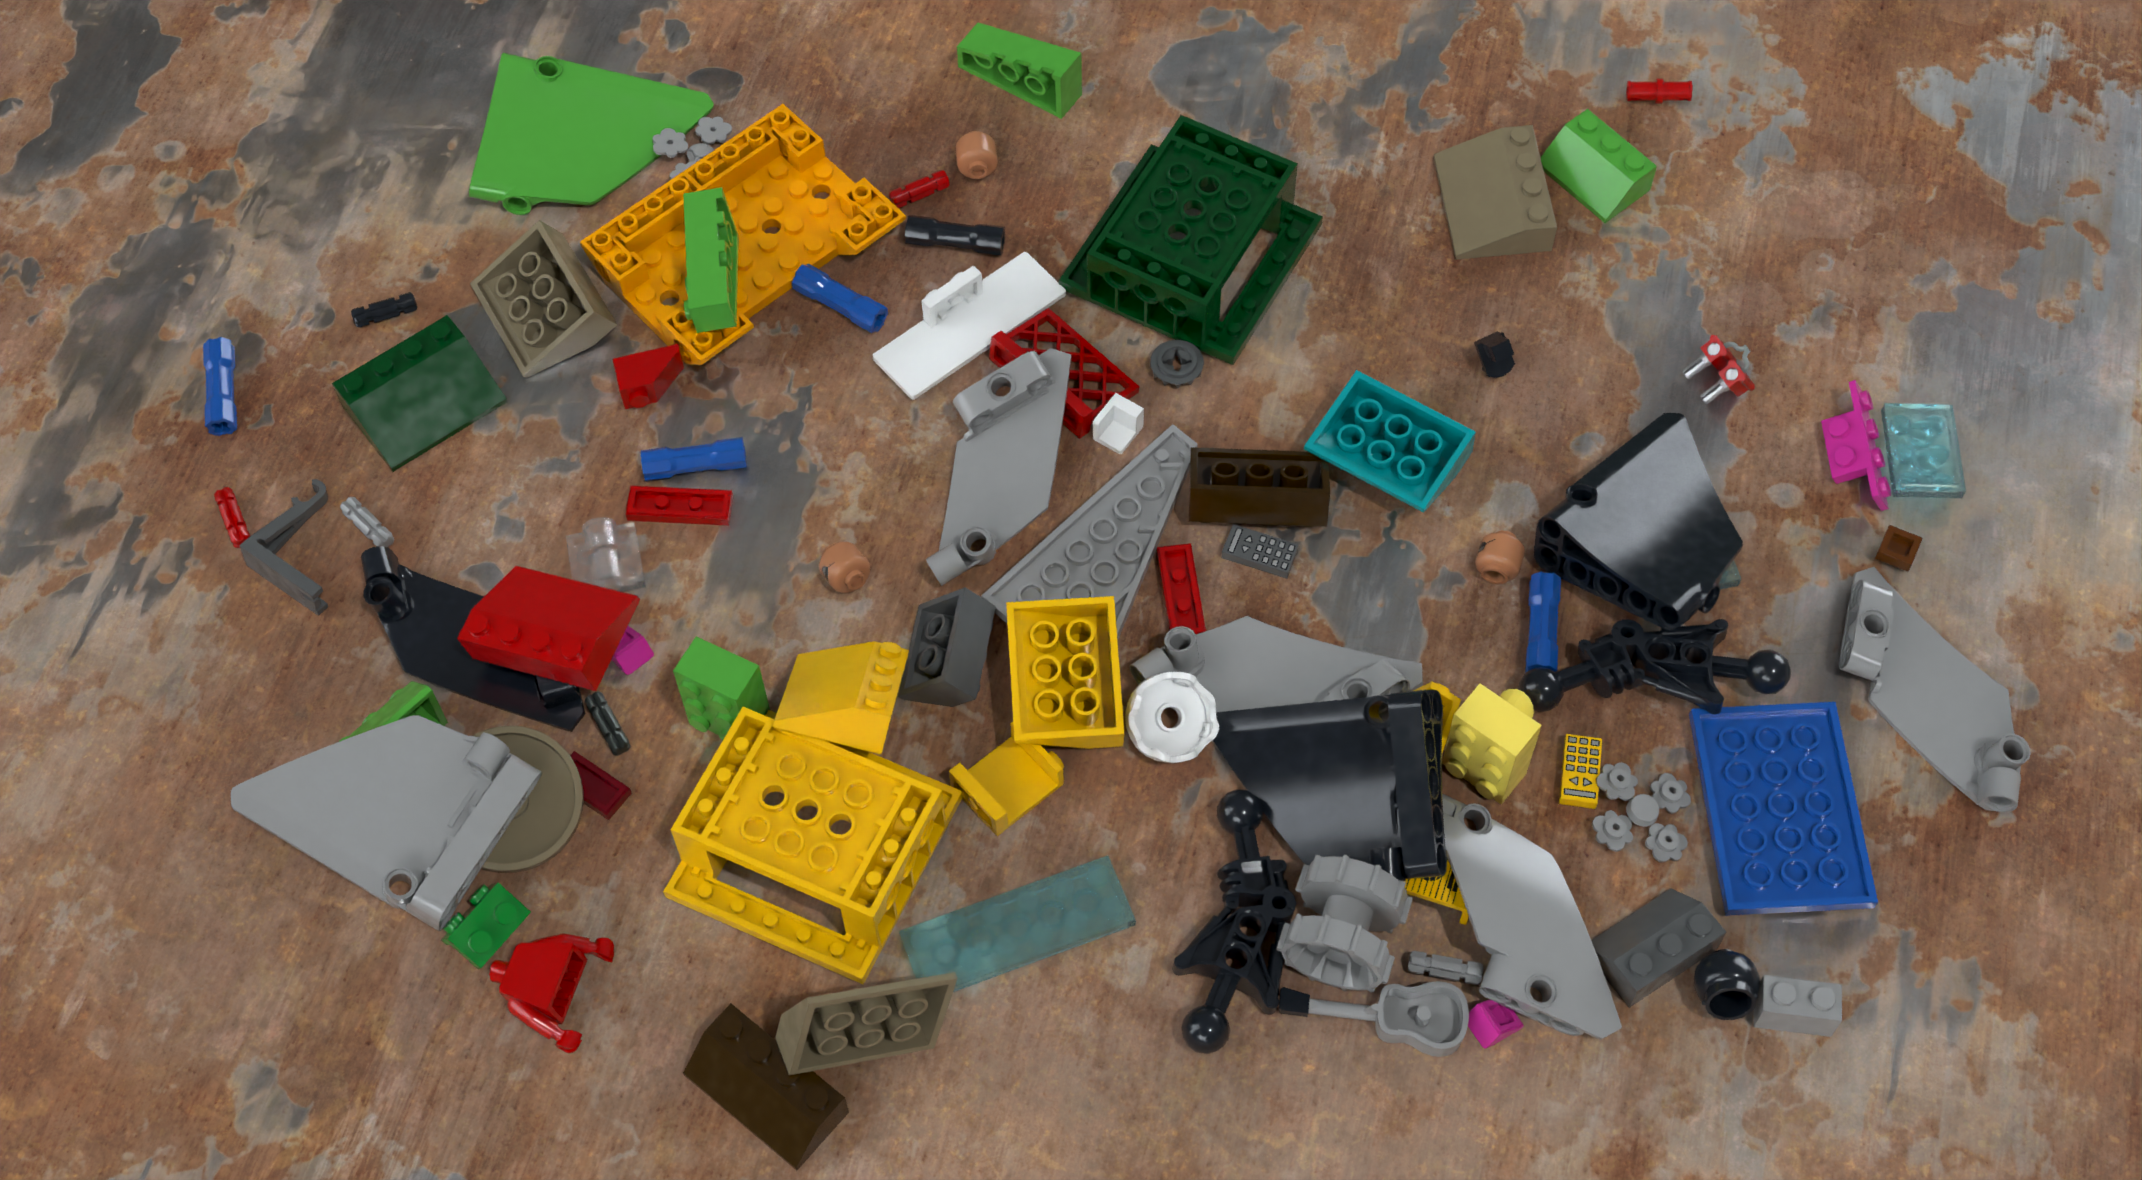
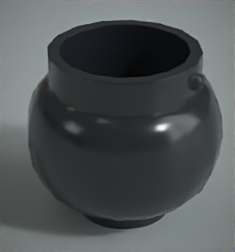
[1694,949,1760,1020]

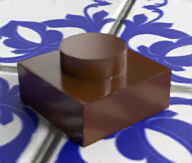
[1875,525,1923,572]

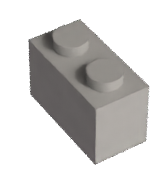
[1754,975,1842,1037]

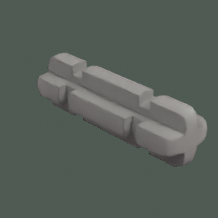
[340,497,394,547]
[1408,951,1483,985]

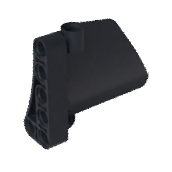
[1534,413,1743,631]
[1213,690,1447,881]

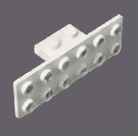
[873,252,1066,400]

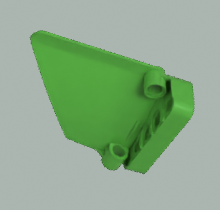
[469,53,714,215]

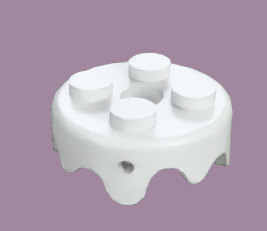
[1125,672,1219,763]

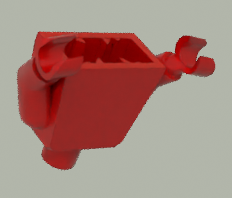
[489,933,614,1054]

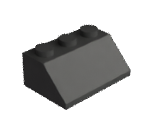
[898,587,996,707]
[1591,888,1726,1008]

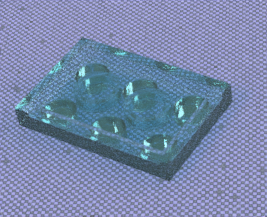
[1881,403,1966,499]

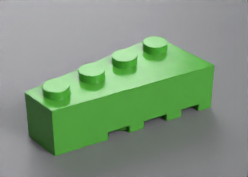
[957,22,1082,119]
[683,187,739,333]

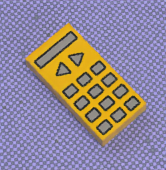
[1559,734,1602,809]

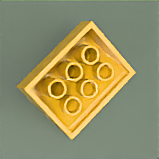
[1006,596,1124,749]
[773,641,909,755]

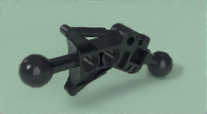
[1518,619,1791,715]
[1172,789,1296,1054]

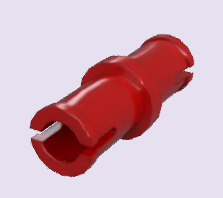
[1626,78,1693,104]

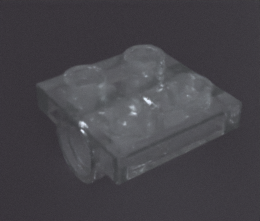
[566,517,646,592]

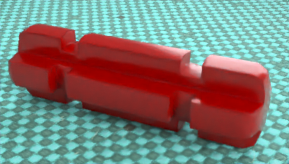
[889,170,950,208]
[214,487,250,548]

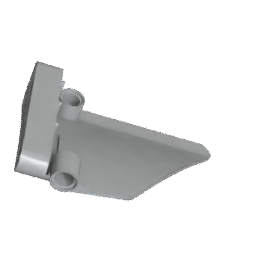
[231,715,542,932]

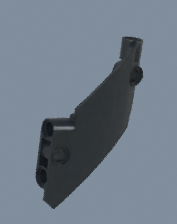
[361,546,586,732]

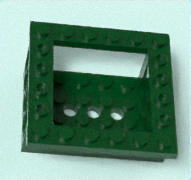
[1059,115,1323,365]

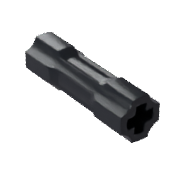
[905,215,1006,256]

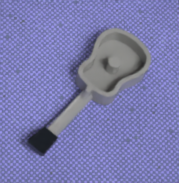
[1278,981,1469,1057]

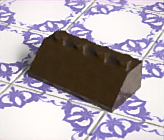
[1189,447,1330,527]
[683,1003,849,1171]

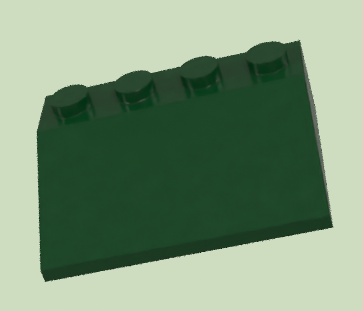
[332,315,508,472]

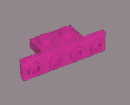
[1821,380,1891,511]

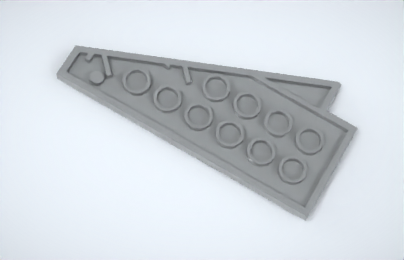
[981,424,1198,641]

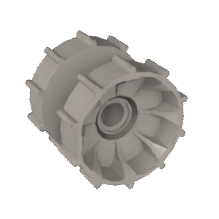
[1276,855,1413,992]

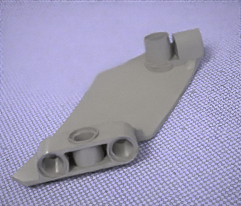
[925,348,1072,586]
[1839,567,2031,812]
[1442,794,1622,1040]

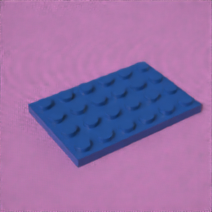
[1689,702,1878,916]

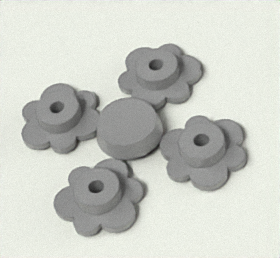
[653,116,732,180]
[1592,762,1691,862]

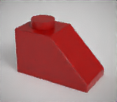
[612,344,684,409]

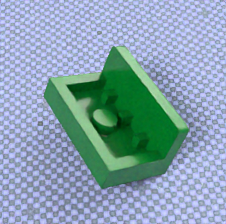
[441,882,531,969]

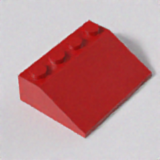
[457,566,640,691]

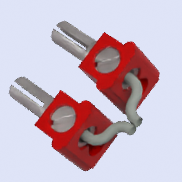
[1683,335,1755,404]

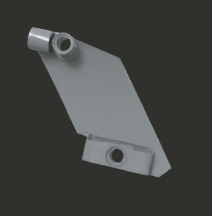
[1130,616,1423,715]

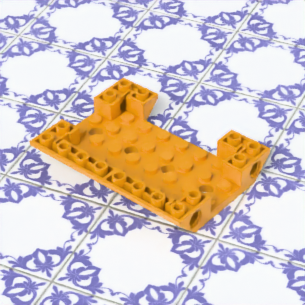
[580,104,906,365]

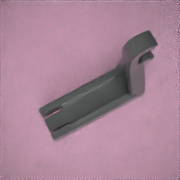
[240,479,328,616]

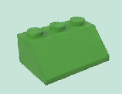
[1541,109,1657,223]
[339,681,448,742]

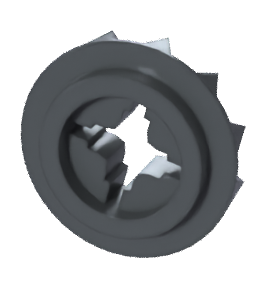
[1150,340,1204,388]

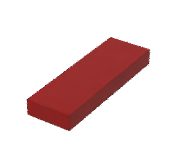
[625,485,733,526]
[1157,543,1206,634]

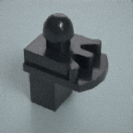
[1474,331,1515,378]

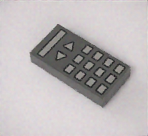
[1221,524,1299,579]

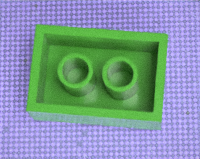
[673,636,770,740]

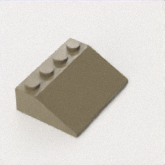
[1434,125,1557,260]
[470,220,617,378]
[775,972,958,1075]

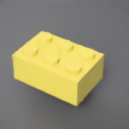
[1442,684,1542,805]

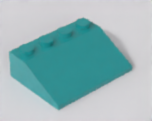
[1304,370,1476,513]

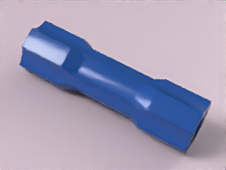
[792,263,888,333]
[203,337,237,436]
[640,437,747,481]
[1525,572,1561,673]

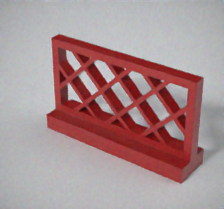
[989,308,1140,439]

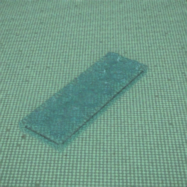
[899,855,1136,992]

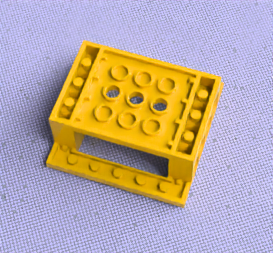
[663,707,963,985]

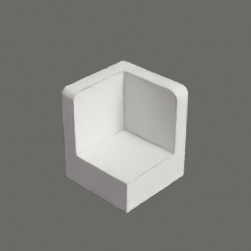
[1093,393,1144,454]

